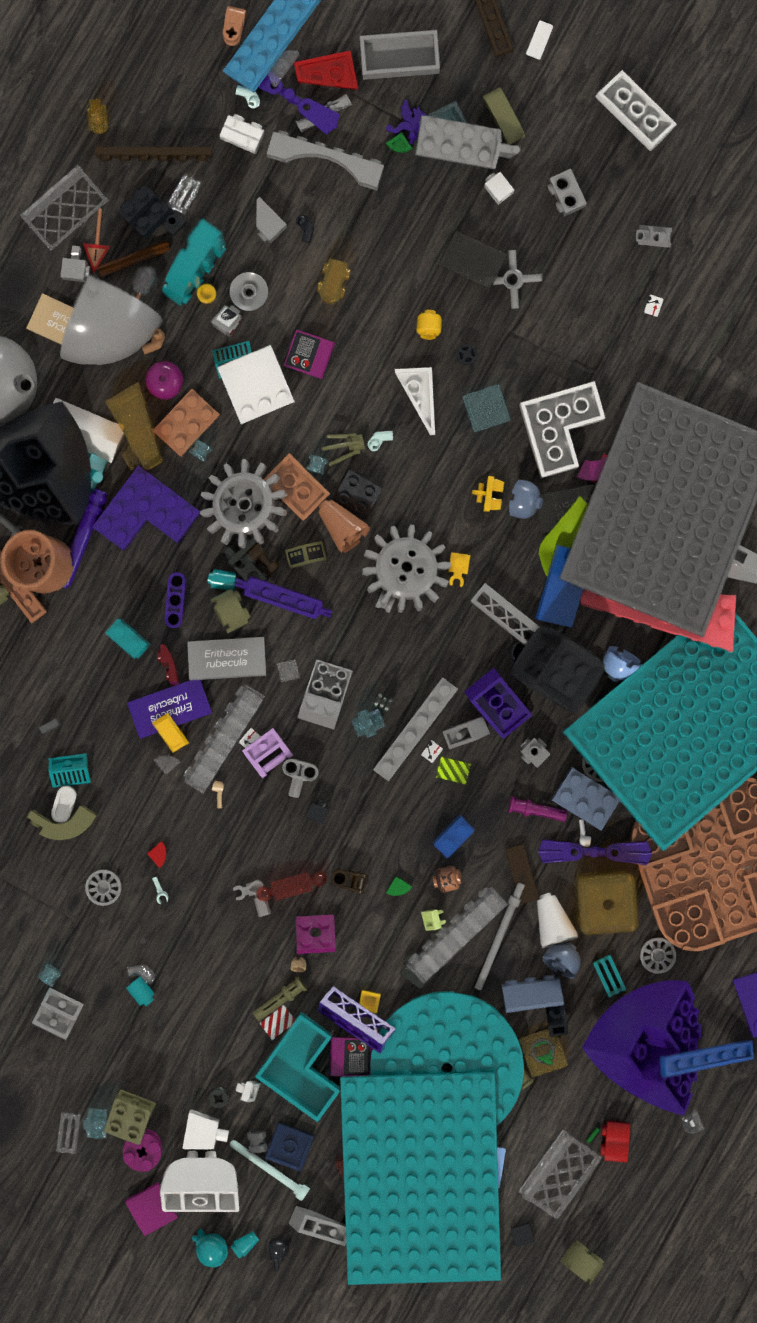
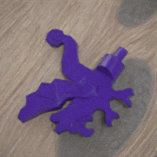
[386,99,427,145]

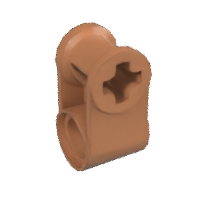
[223,6,247,46]

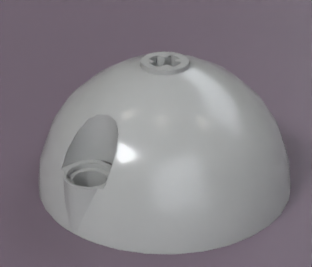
[0,336,37,427]

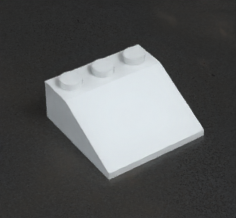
[217,345,294,424]

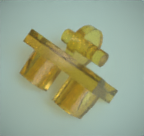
[87,98,108,134]

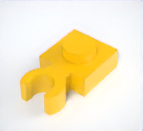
[448,552,470,587]

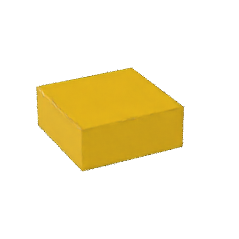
[359,990,381,1013]

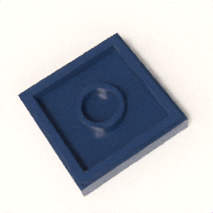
[265,1122,314,1172]

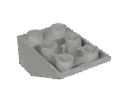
[298,659,353,729]

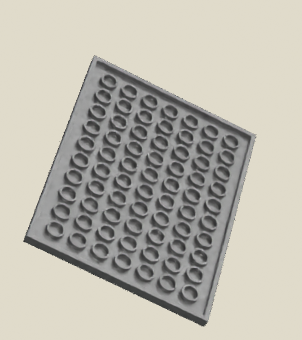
[559,382,757,637]

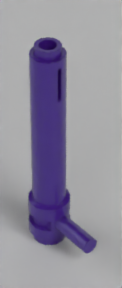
[63,488,108,589]

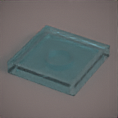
[462,384,511,433]

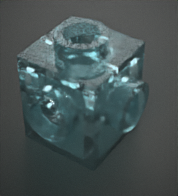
[351,709,386,738]
[83,1108,108,1139]

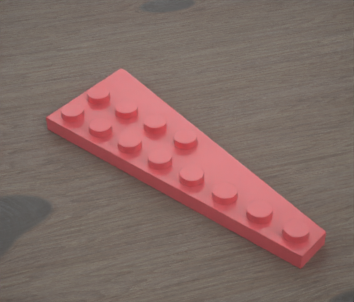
[580,589,736,652]

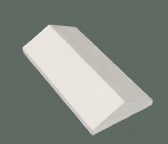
[53,398,126,463]

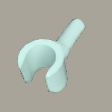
[152,877,168,904]

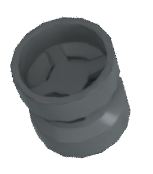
[247,1130,268,1153]

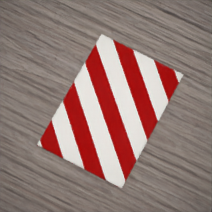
[259,1005,295,1040]

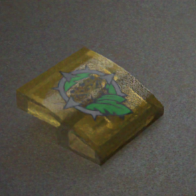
[519,1029,568,1078]

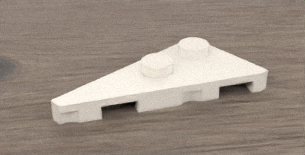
[395,367,435,435]

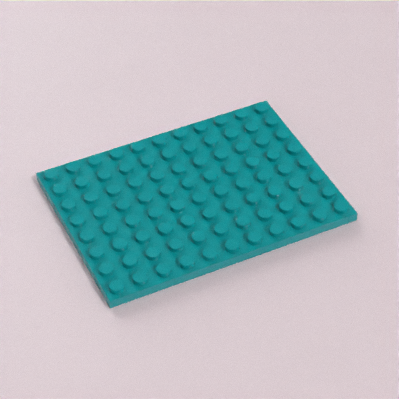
[563,613,757,851]
[340,1072,501,1285]

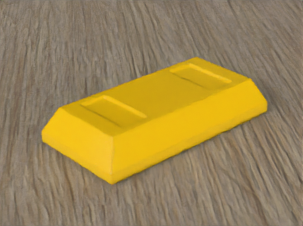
[152,713,189,753]

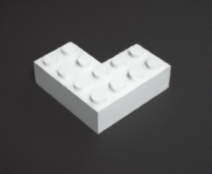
[519,381,605,478]

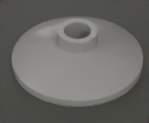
[230,272,268,311]

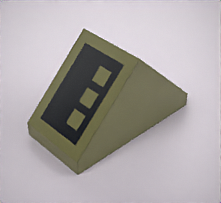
[285,541,327,569]

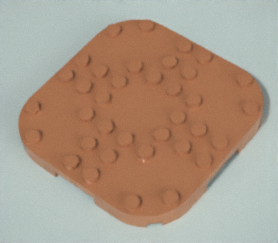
[631,777,757,951]

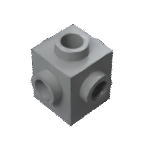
[520,738,550,768]

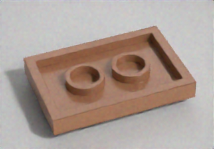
[153,389,220,457]
[263,453,330,521]

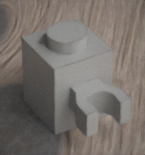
[60,246,90,282]

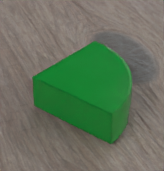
[386,133,412,153]
[386,877,412,896]

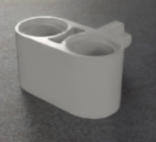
[283,758,319,798]

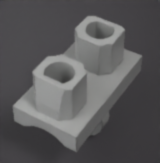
[636,225,672,247]

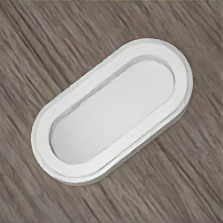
[51,786,77,823]

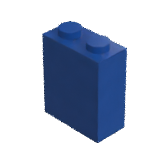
[433,814,475,858]

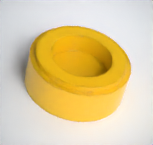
[197,284,216,304]

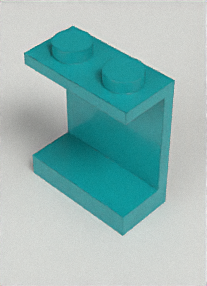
[105,619,151,659]

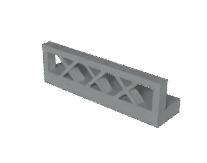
[470,583,539,645]

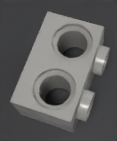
[547,169,587,216]

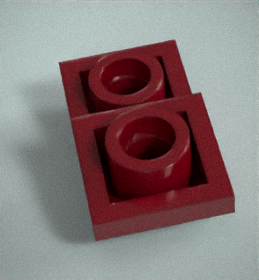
[157,644,180,685]

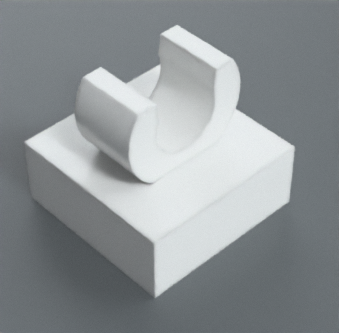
[235,1081,260,1102]

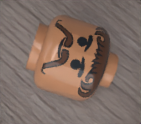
[433,866,462,892]

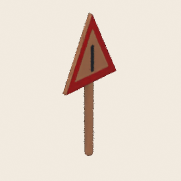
[83,208,111,273]

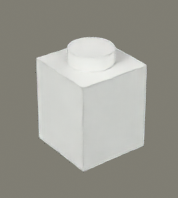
[484,172,514,205]

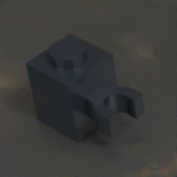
[545,1005,568,1037]

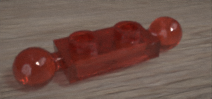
[256,871,327,902]

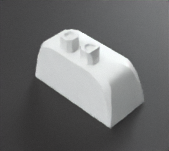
[160,1151,239,1212]

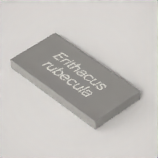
[188,637,266,680]

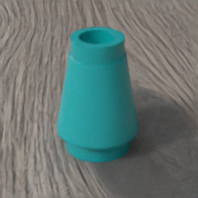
[230,1231,259,1259]

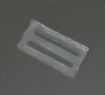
[168,174,201,214]
[56,1112,81,1154]

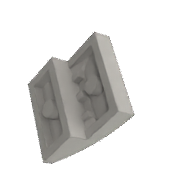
[32,988,84,1040]

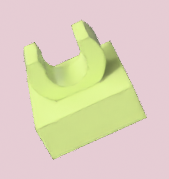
[421,909,446,931]

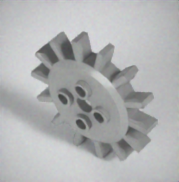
[200,459,288,548]
[362,525,451,613]

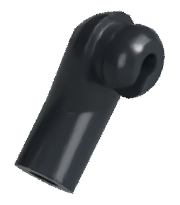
[296,215,314,243]

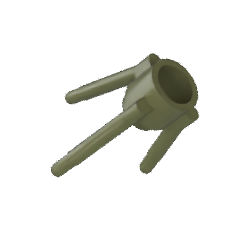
[322,433,365,466]

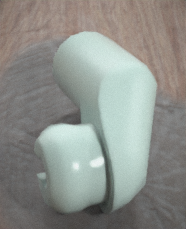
[236,85,260,109]

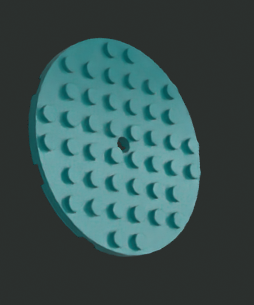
[370,991,524,1126]

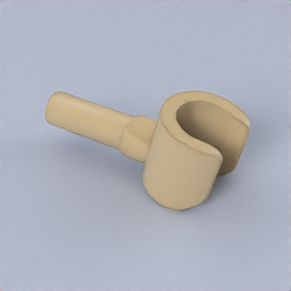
[212,781,224,808]

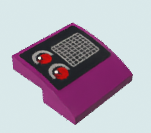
[284,330,335,379]
[330,1036,372,1076]

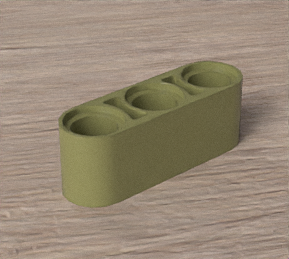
[482,87,525,145]

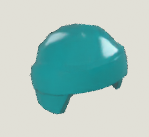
[192,1229,228,1267]

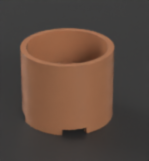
[1,530,73,594]

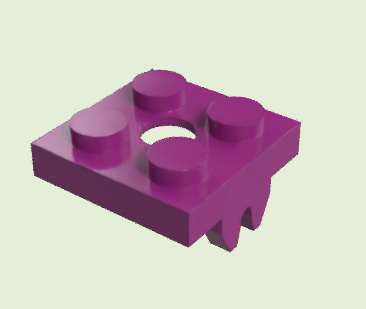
[296,914,336,954]

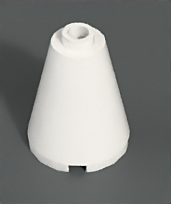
[537,893,578,948]

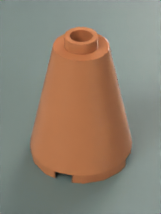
[318,500,370,553]

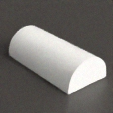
[595,70,677,151]

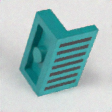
[212,341,252,379]
[49,753,91,788]

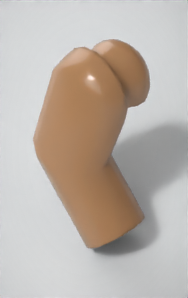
[142,328,165,354]

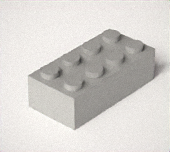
[360,30,440,80]

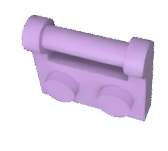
[242,728,293,778]

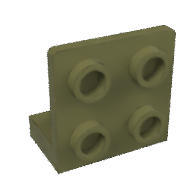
[104,1089,156,1145]

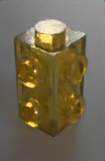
[317,258,351,305]

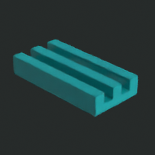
[593,954,626,998]

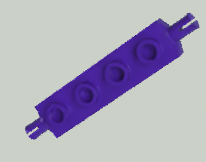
[234,576,332,619]

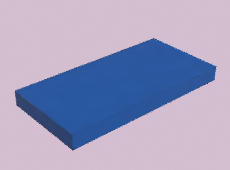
[535,545,583,627]

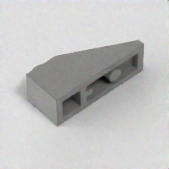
[289,1206,346,1246]

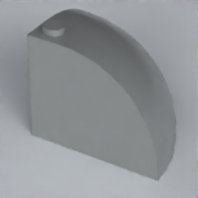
[60,276,163,365]

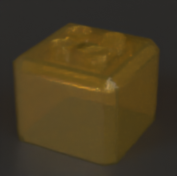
[574,870,639,935]

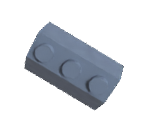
[502,974,564,1013]

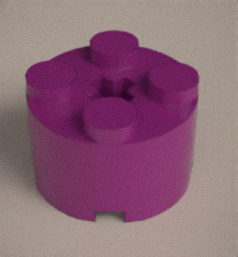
[123,1129,163,1172]

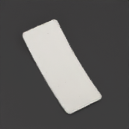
[526,20,553,60]

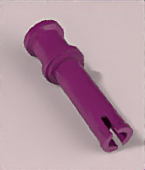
[508,796,567,822]

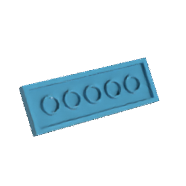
[223,0,321,93]

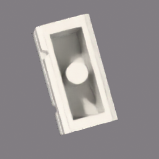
[220,114,265,154]

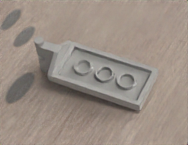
[415,116,520,169]

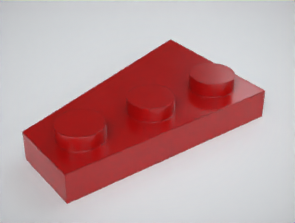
[294,51,358,90]

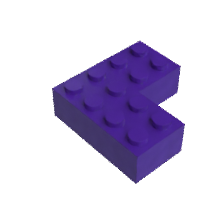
[93,465,200,551]

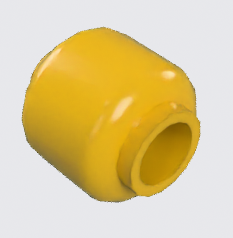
[416,310,442,340]

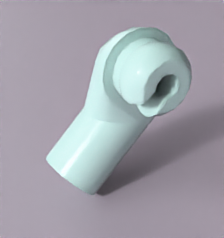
[368,431,393,451]

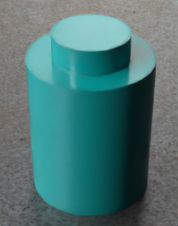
[208,569,237,591]
[126,976,155,1007]

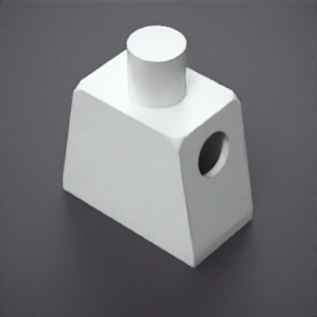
[183,1109,229,1149]

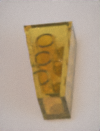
[105,382,163,471]

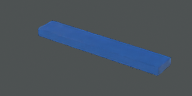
[660,1040,754,1077]

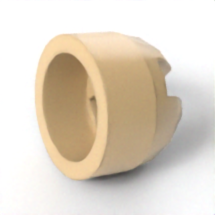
[291,957,306,972]

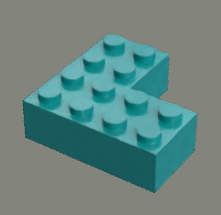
[255,1012,341,1122]

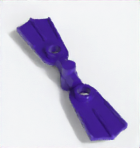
[258,71,340,134]
[538,839,652,865]

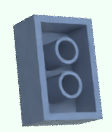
[551,767,620,831]

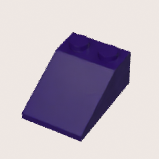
[464,668,532,739]
[733,972,757,1038]

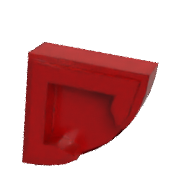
[148,841,166,868]

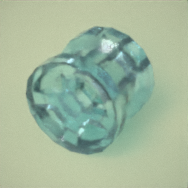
[189,439,213,462]
[306,454,328,475]
[38,963,62,987]

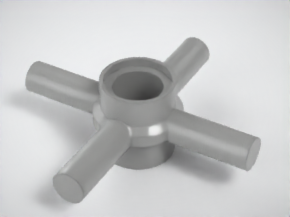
[485,250,543,309]

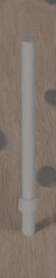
[474,882,525,990]

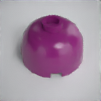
[145,361,184,400]

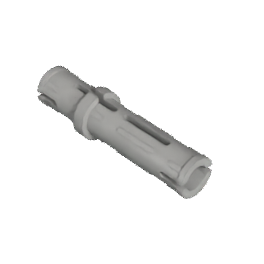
[296,94,352,133]

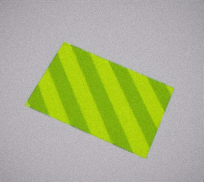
[436,757,471,784]

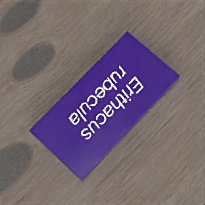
[127,680,212,739]

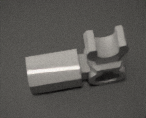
[233,880,271,917]

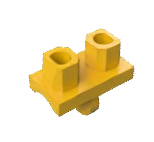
[472,476,504,512]

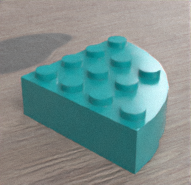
[162,219,226,306]

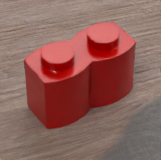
[600,1120,630,1162]

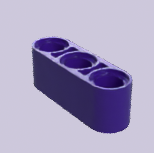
[165,572,187,628]

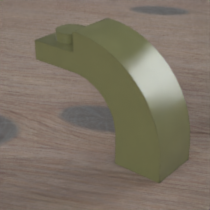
[27,805,98,840]

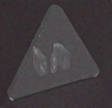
[268,51,299,87]

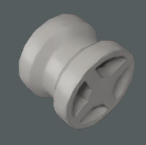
[375,590,396,613]

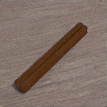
[97,241,171,277]

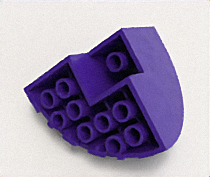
[582,980,701,1116]

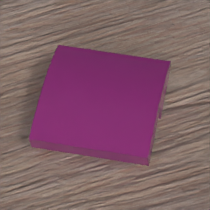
[125,1182,178,1236]

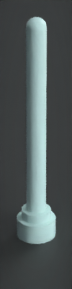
[230,1140,310,1201]

